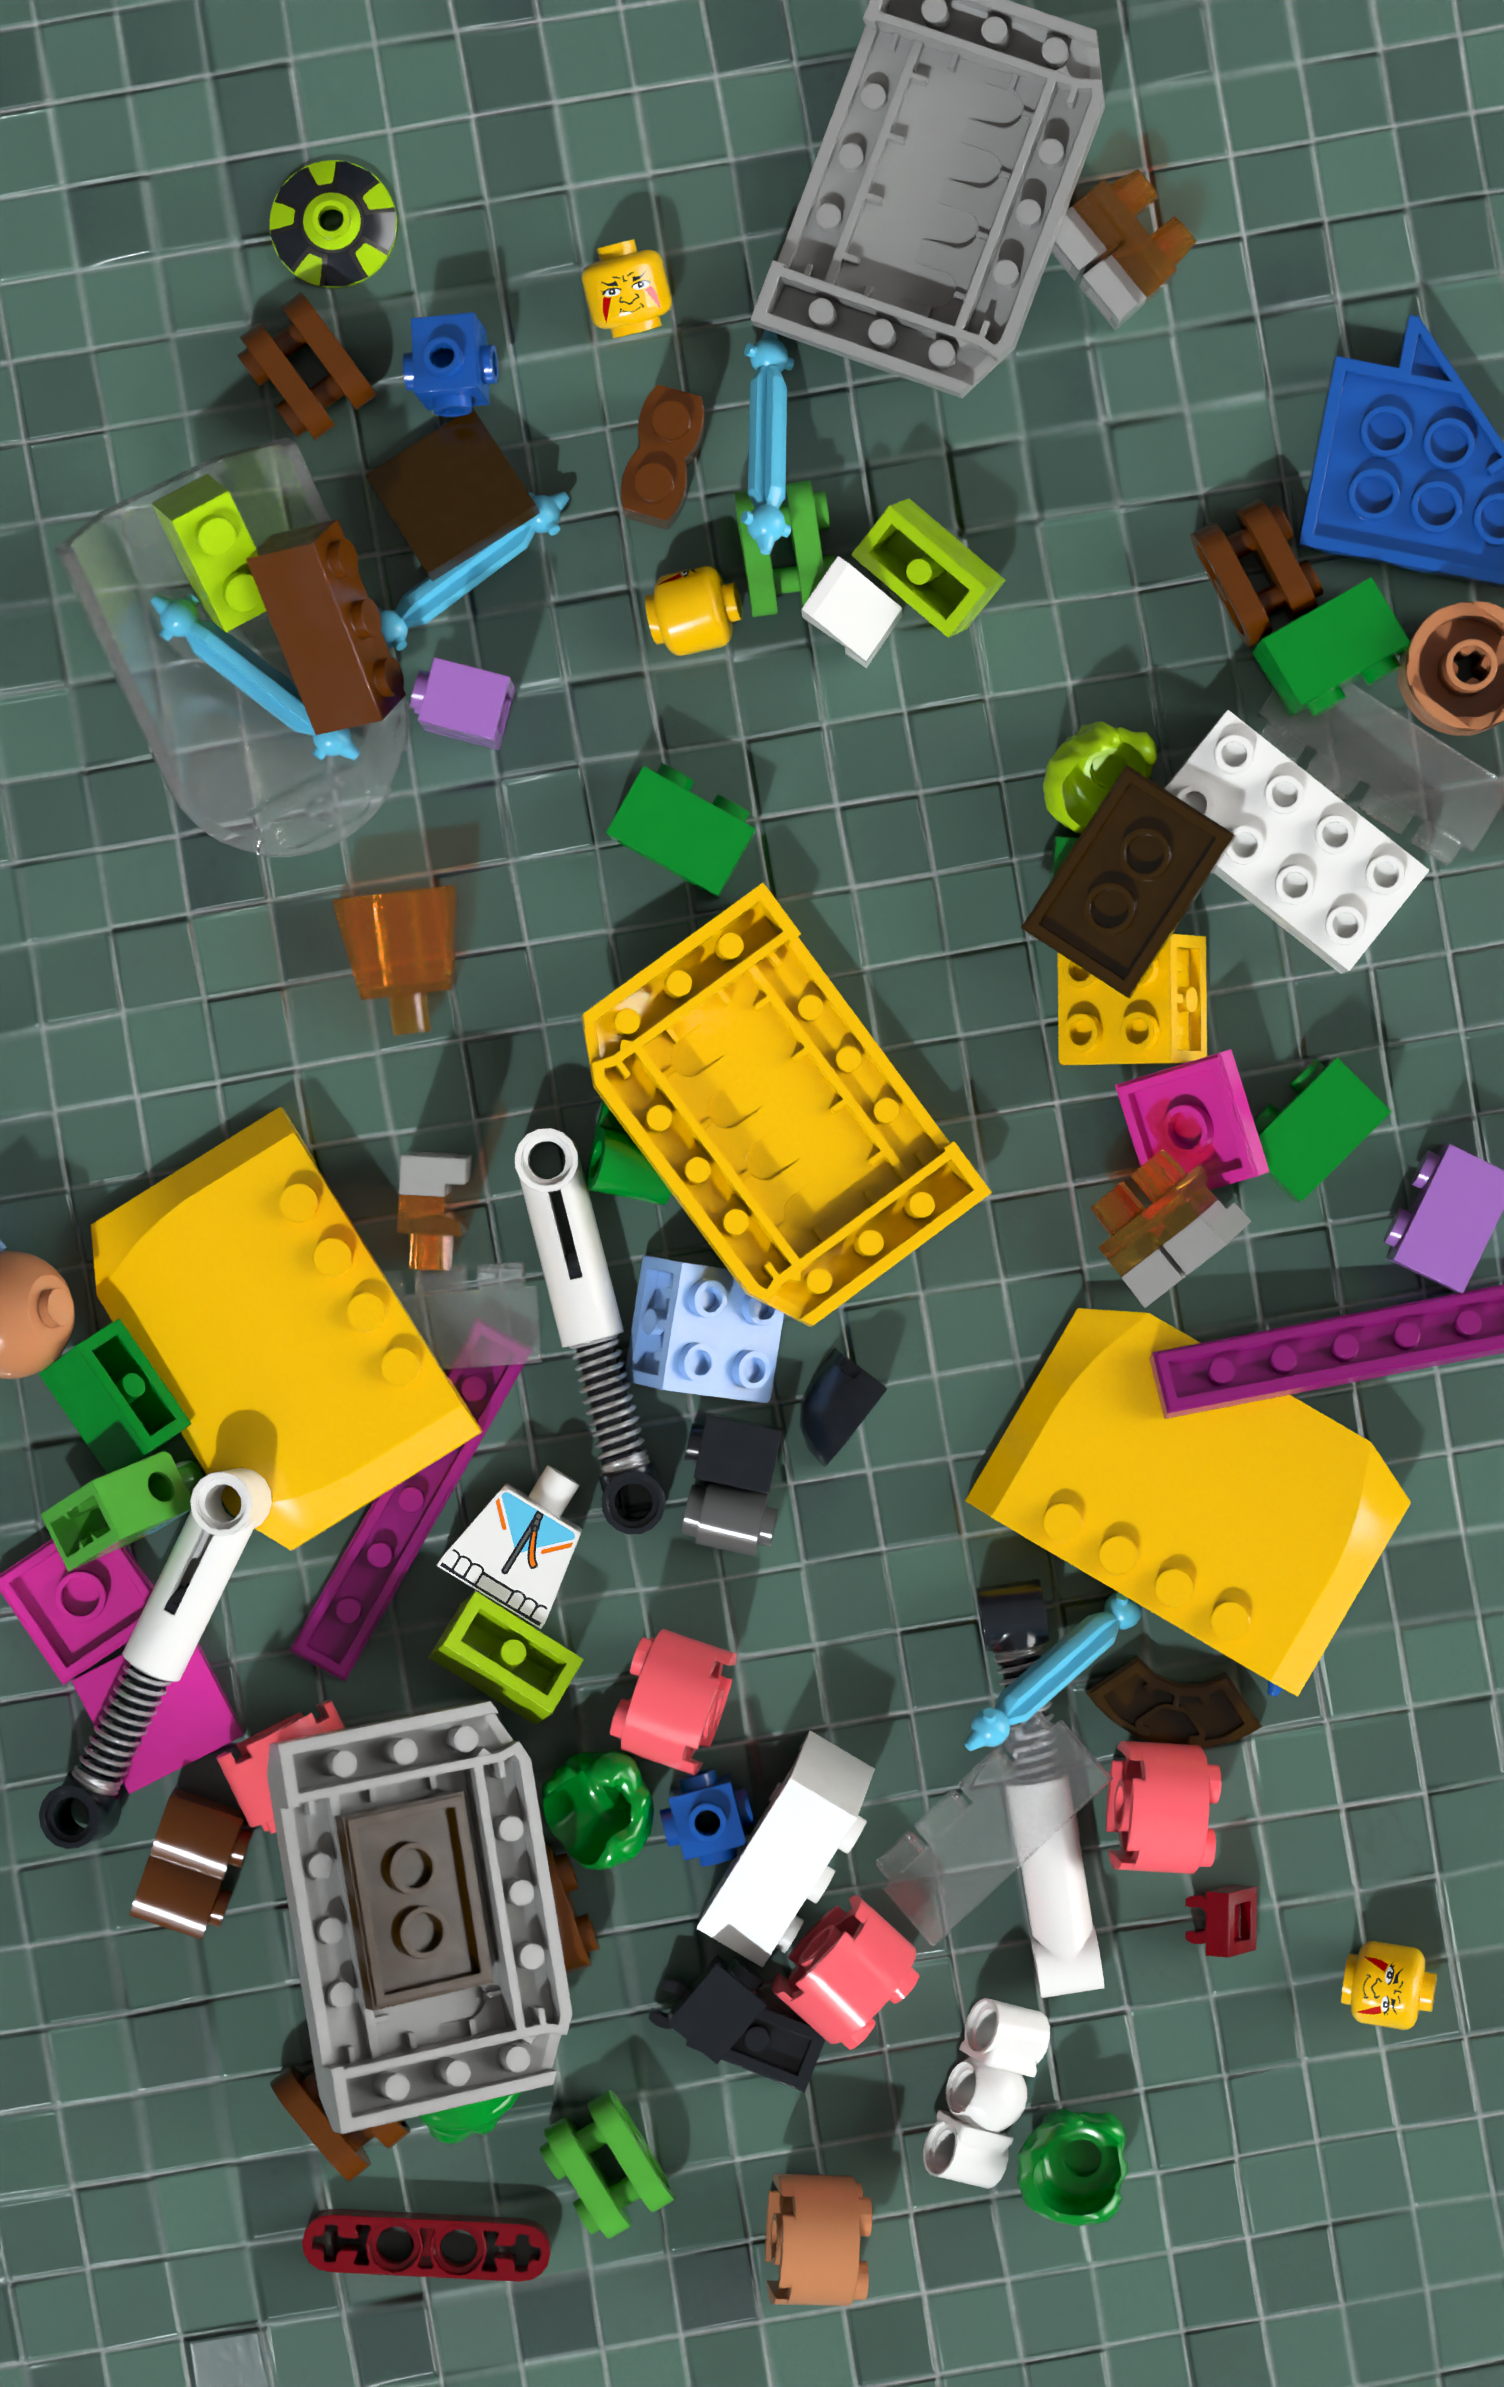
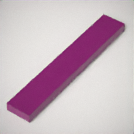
[1149,1284,1504,1419]
[289,1317,534,1682]

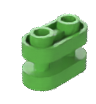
[734,480,835,618]
[540,2089,676,2239]

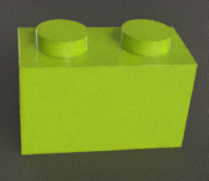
[151,473,266,633]
[851,498,1006,638]
[428,1591,584,1725]

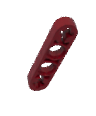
[302,2209,552,2282]

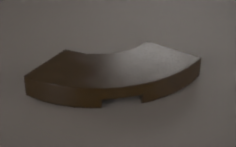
[1084,1655,1262,1748]

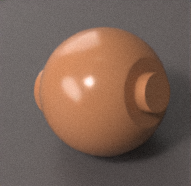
[0,1251,75,1379]

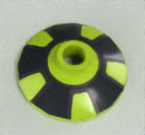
[270,160,397,289]

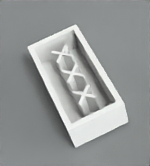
[1164,710,1430,974]

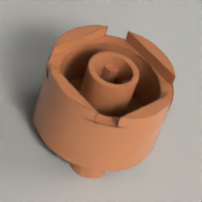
[1397,601,1504,736]
[765,2173,872,2306]

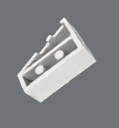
[697,1730,875,1968]

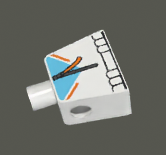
[437,1465,583,1629]

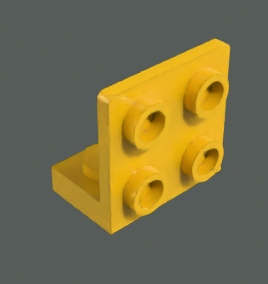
[1058,934,1207,1065]

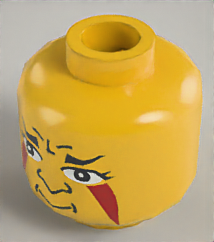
[581,239,672,338]
[645,566,743,656]
[1341,1941,1437,2030]

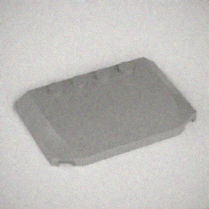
[750,0,1105,398]
[267,1701,573,2134]

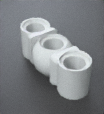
[923,1998,1050,2189]

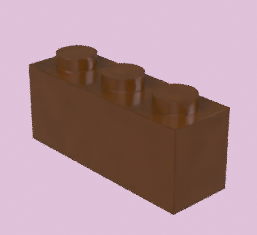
[246,519,406,735]

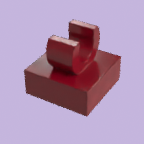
[1185,1884,1257,1958]

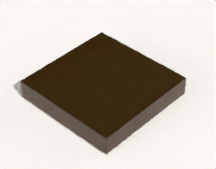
[365,407,540,582]

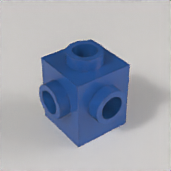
[403,312,499,417]
[660,1769,756,1866]

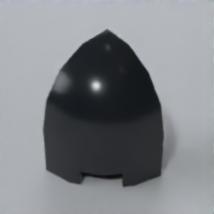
[800,1348,887,1467]

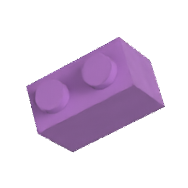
[410,657,515,750]
[1384,1144,1504,1293]

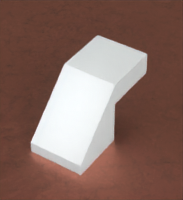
[801,556,902,668]

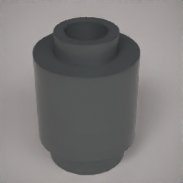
[681,1481,778,1557]

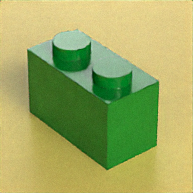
[1252,577,1410,718]
[606,763,756,899]
[1253,1057,1392,1203]
[39,1318,192,1474]

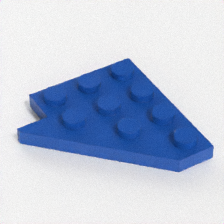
[1296,315,1504,588]

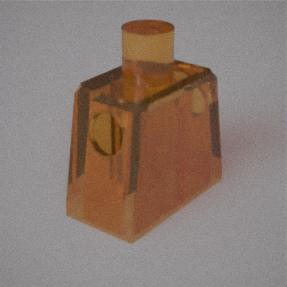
[333,885,459,1036]

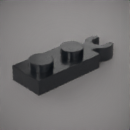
[648,1977,825,2093]

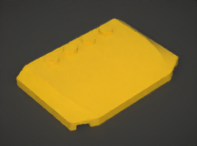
[581,883,992,1327]
[91,1107,483,1551]
[965,1308,1411,1697]

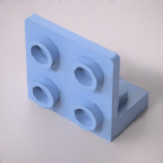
[623,1255,784,1403]

